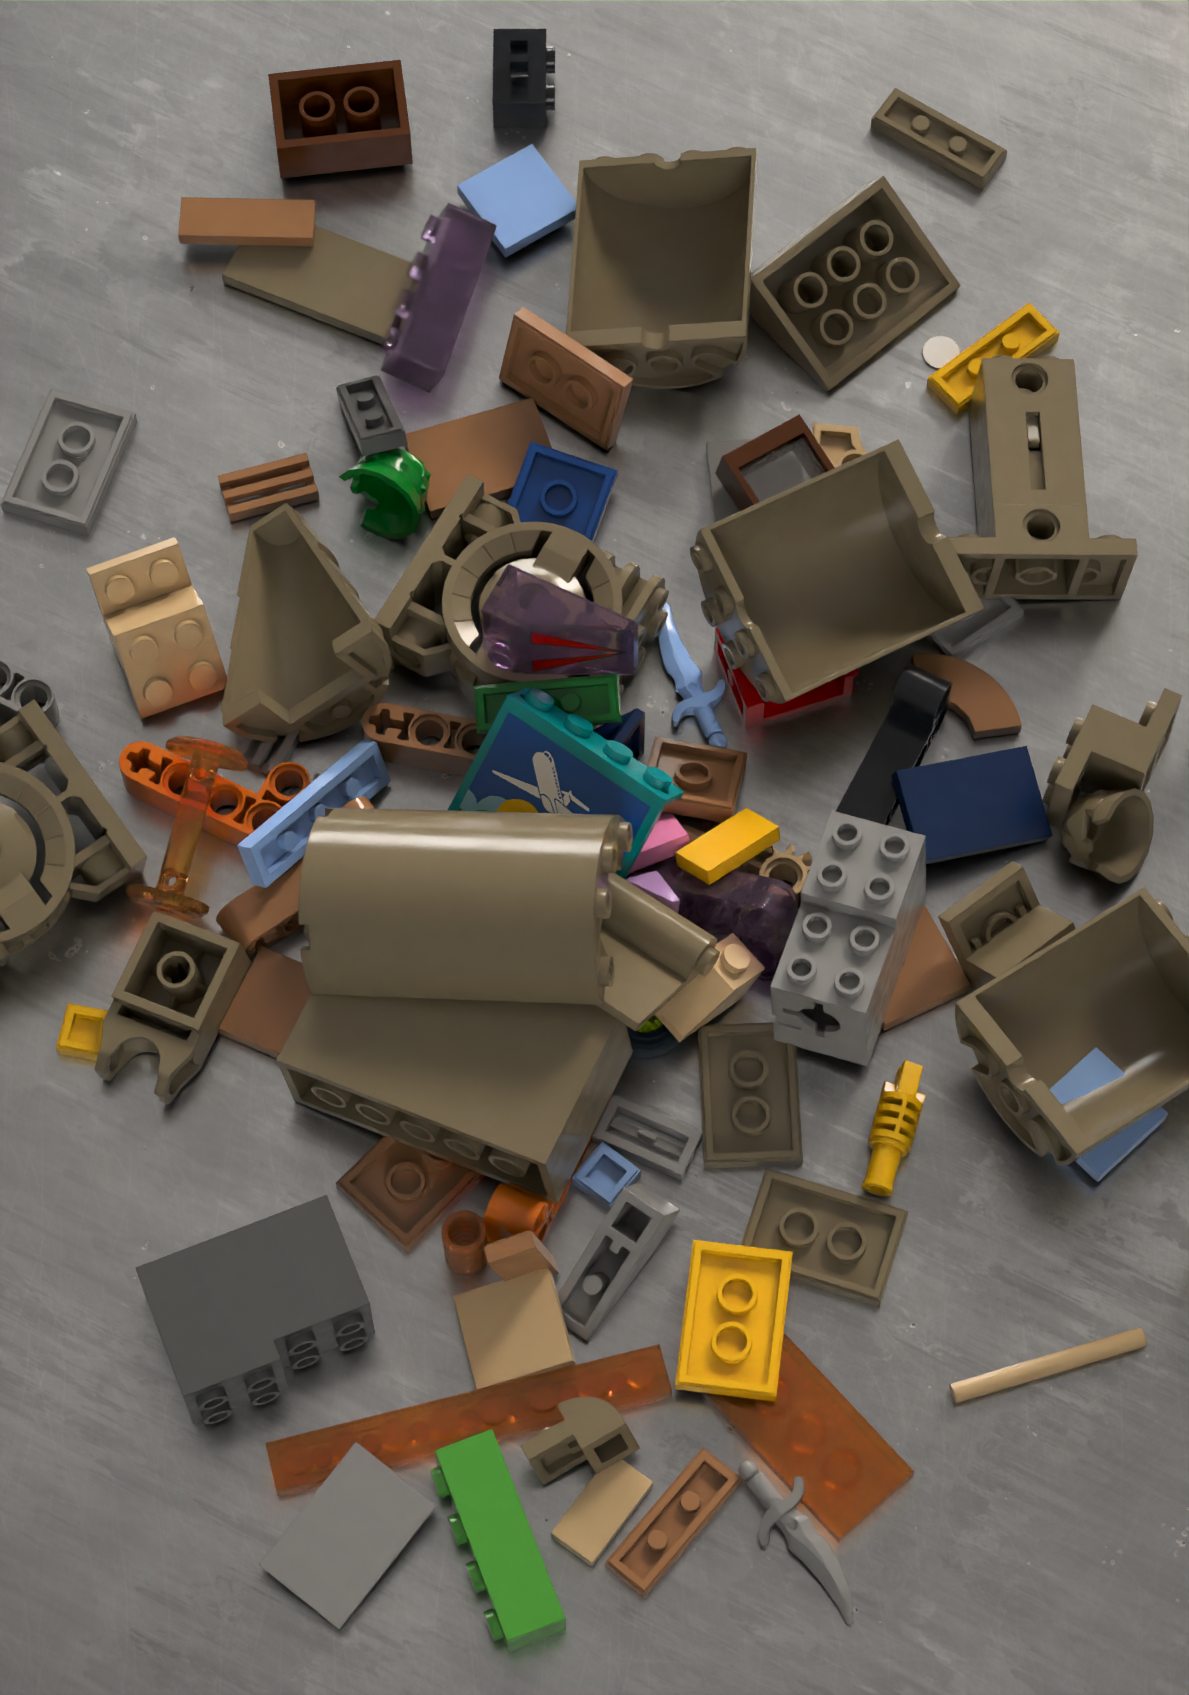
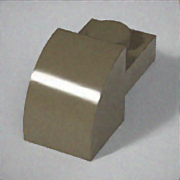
[520,1397,640,1485]

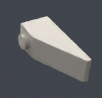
[558,1182,680,1341]

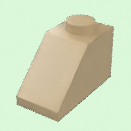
[655,933,765,1042]

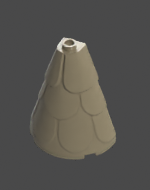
[221,503,392,743]

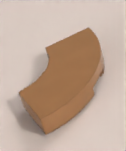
[911,653,1022,739]

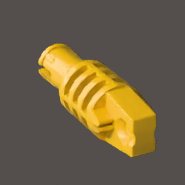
[861,1060,925,1197]

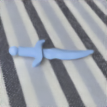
[658,602,727,748]

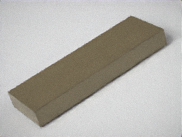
[871,88,1007,190]

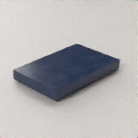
[891,746,1053,864]

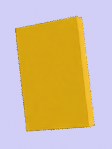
[675,1240,793,1402]

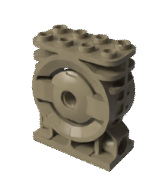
[375,474,669,730]
[0,699,147,968]

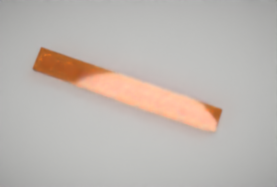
[265,1344,672,1496]

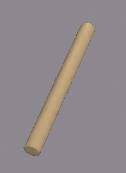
[949,1327,1147,1404]

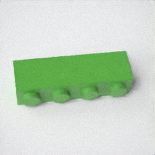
[430,1429,566,1652]

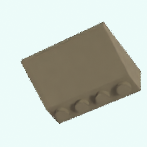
[749,175,961,391]

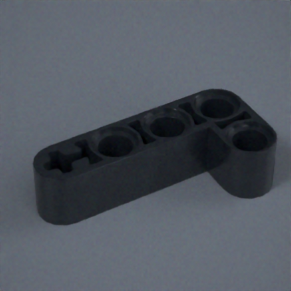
[836,663,952,825]

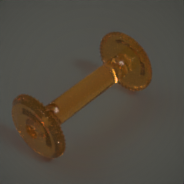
[126,736,248,919]

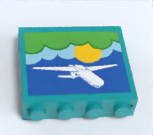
[448,687,684,879]

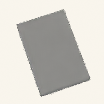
[1,389,137,536]
[259,1442,436,1630]

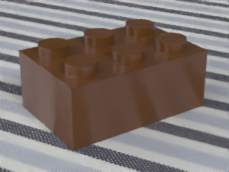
[268,60,413,178]

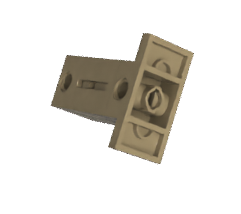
[949,355,1138,600]

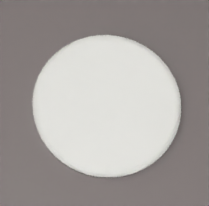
[922,336,960,368]

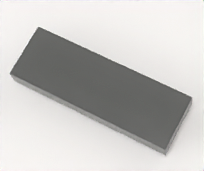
[336,375,408,456]

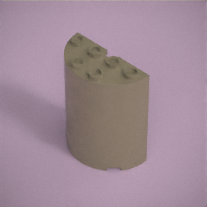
[566,147,758,389]
[690,439,984,704]
[955,887,1189,1165]

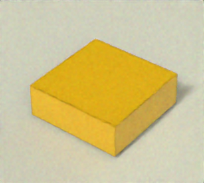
[56,1003,108,1061]

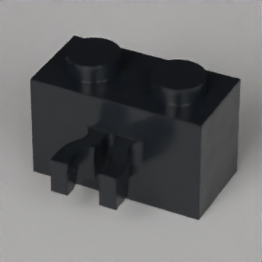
[492,29,555,128]

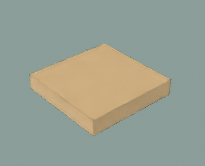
[453,1267,576,1394]

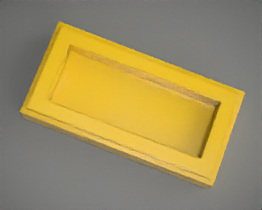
[675,808,781,885]

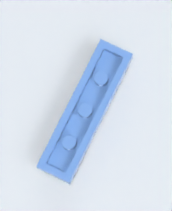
[237,739,391,888]

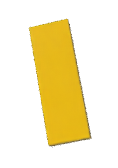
[927,302,1060,415]

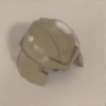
[1058,788,1154,884]

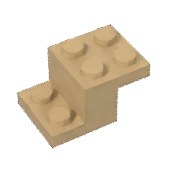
[86,537,227,718]

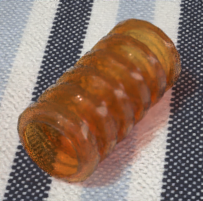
[441,1210,488,1278]

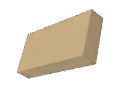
[551,1459,653,1567]

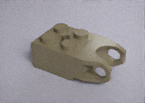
[94,910,252,1104]

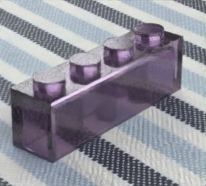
[380,203,497,393]

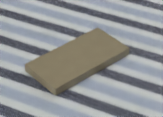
[222,225,423,346]

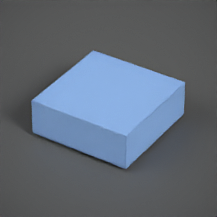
[571,1141,641,1211]

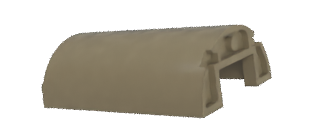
[299,807,633,1005]

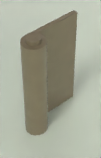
[596,873,720,1031]

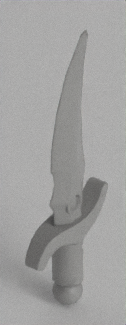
[738,1460,854,1627]

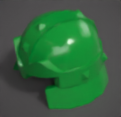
[339,448,431,539]

